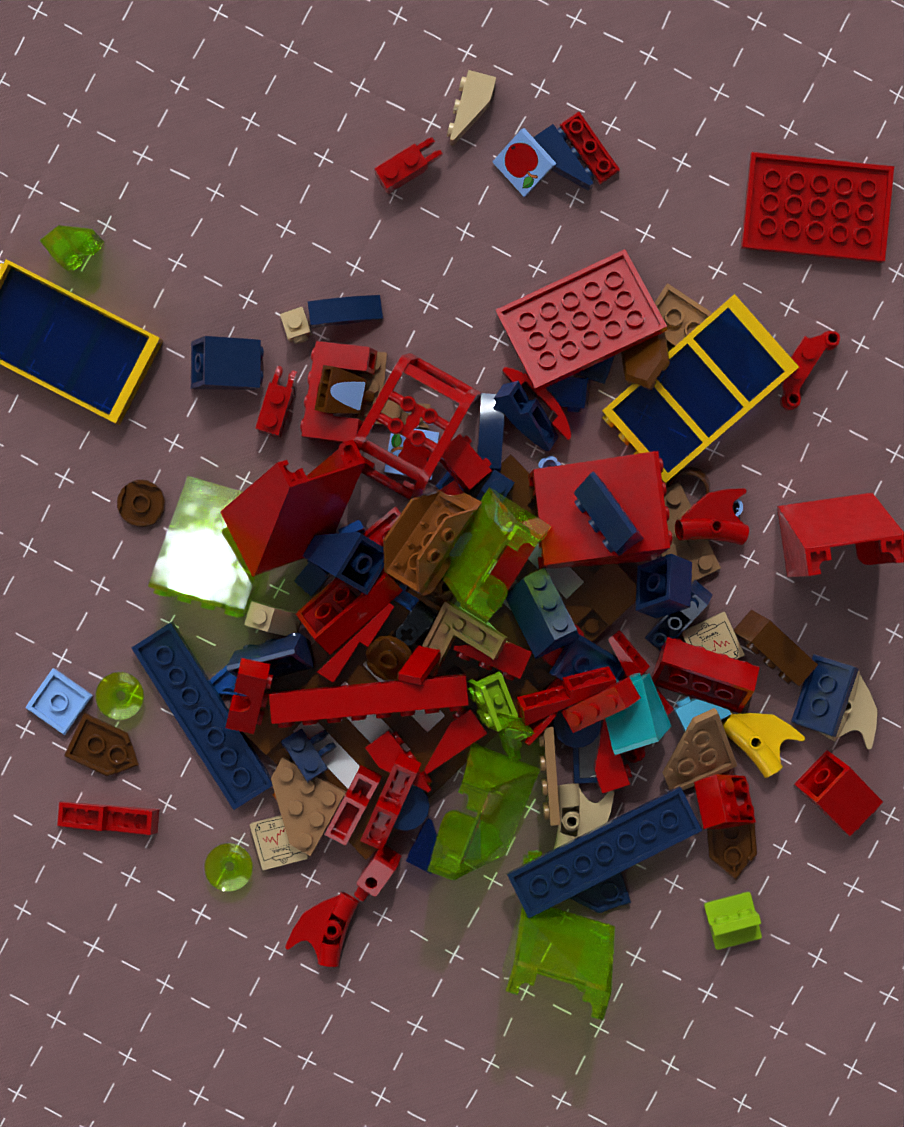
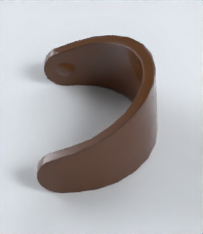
[667,467,710,494]

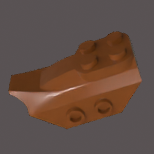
[383,490,482,596]

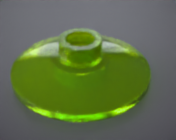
[96,672,144,720]
[204,843,253,892]

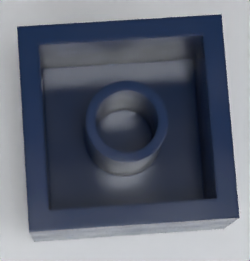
[635,554,692,619]

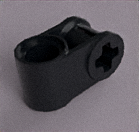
[396,601,437,646]

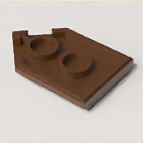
[621,332,670,390]
[64,713,139,776]
[707,806,757,880]

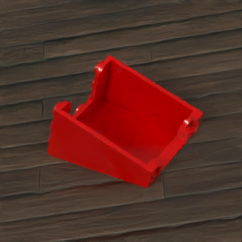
[220,439,365,577]
[528,451,673,570]
[777,493,904,577]

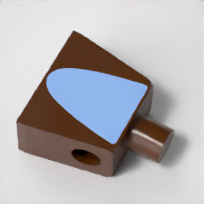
[314,365,374,413]

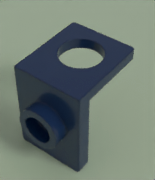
[294,560,331,596]

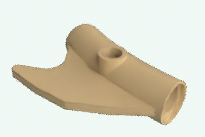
[817,671,877,749]
[554,783,614,849]

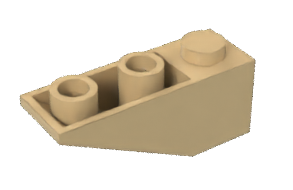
[447,70,496,146]

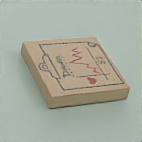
[681,612,745,659]
[249,815,310,870]

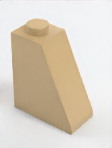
[244,601,301,636]

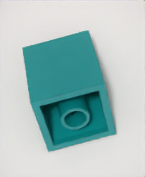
[605,673,671,755]

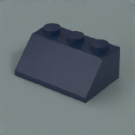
[574,471,644,556]
[505,568,579,659]
[227,633,313,678]

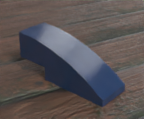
[307,295,383,328]
[494,381,559,451]
[478,393,504,471]

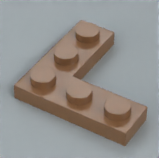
[357,352,431,429]
[422,601,508,677]

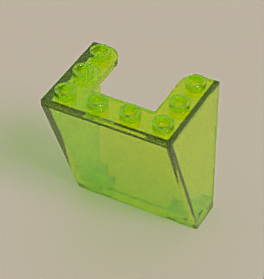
[148,476,262,618]
[442,487,552,624]
[427,743,540,881]
[502,904,615,1020]

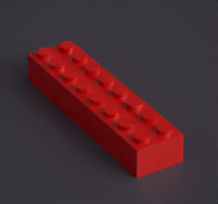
[269,674,469,728]

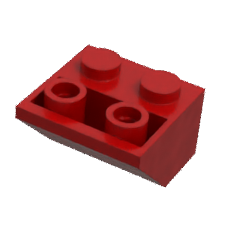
[694,774,756,830]

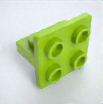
[467,672,518,732]
[704,891,762,950]

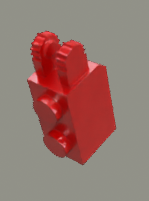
[374,137,443,194]
[255,366,297,438]

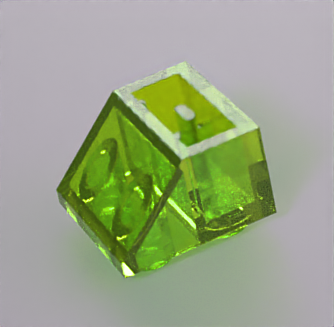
[39,225,104,271]

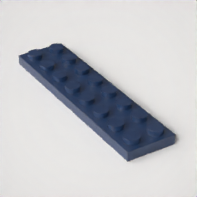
[131,622,273,810]
[506,786,702,918]

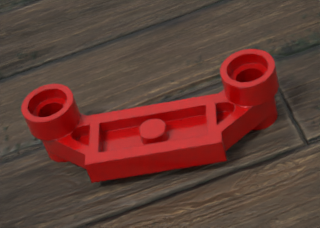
[778,330,840,411]

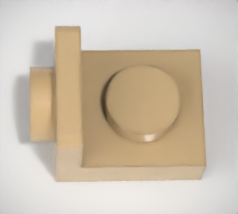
[280,307,312,344]

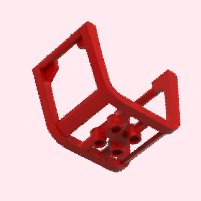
[354,353,481,500]

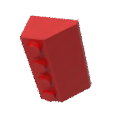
[296,568,403,655]
[651,637,760,713]

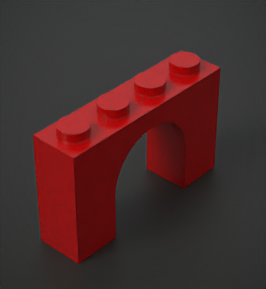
[300,341,378,443]

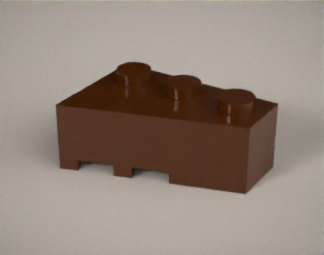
[734,610,818,686]

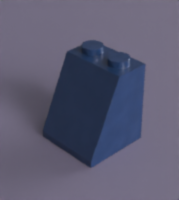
[190,336,264,390]
[302,532,384,595]

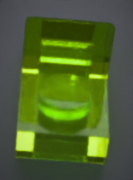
[497,713,534,762]

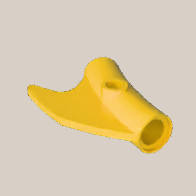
[722,713,805,778]

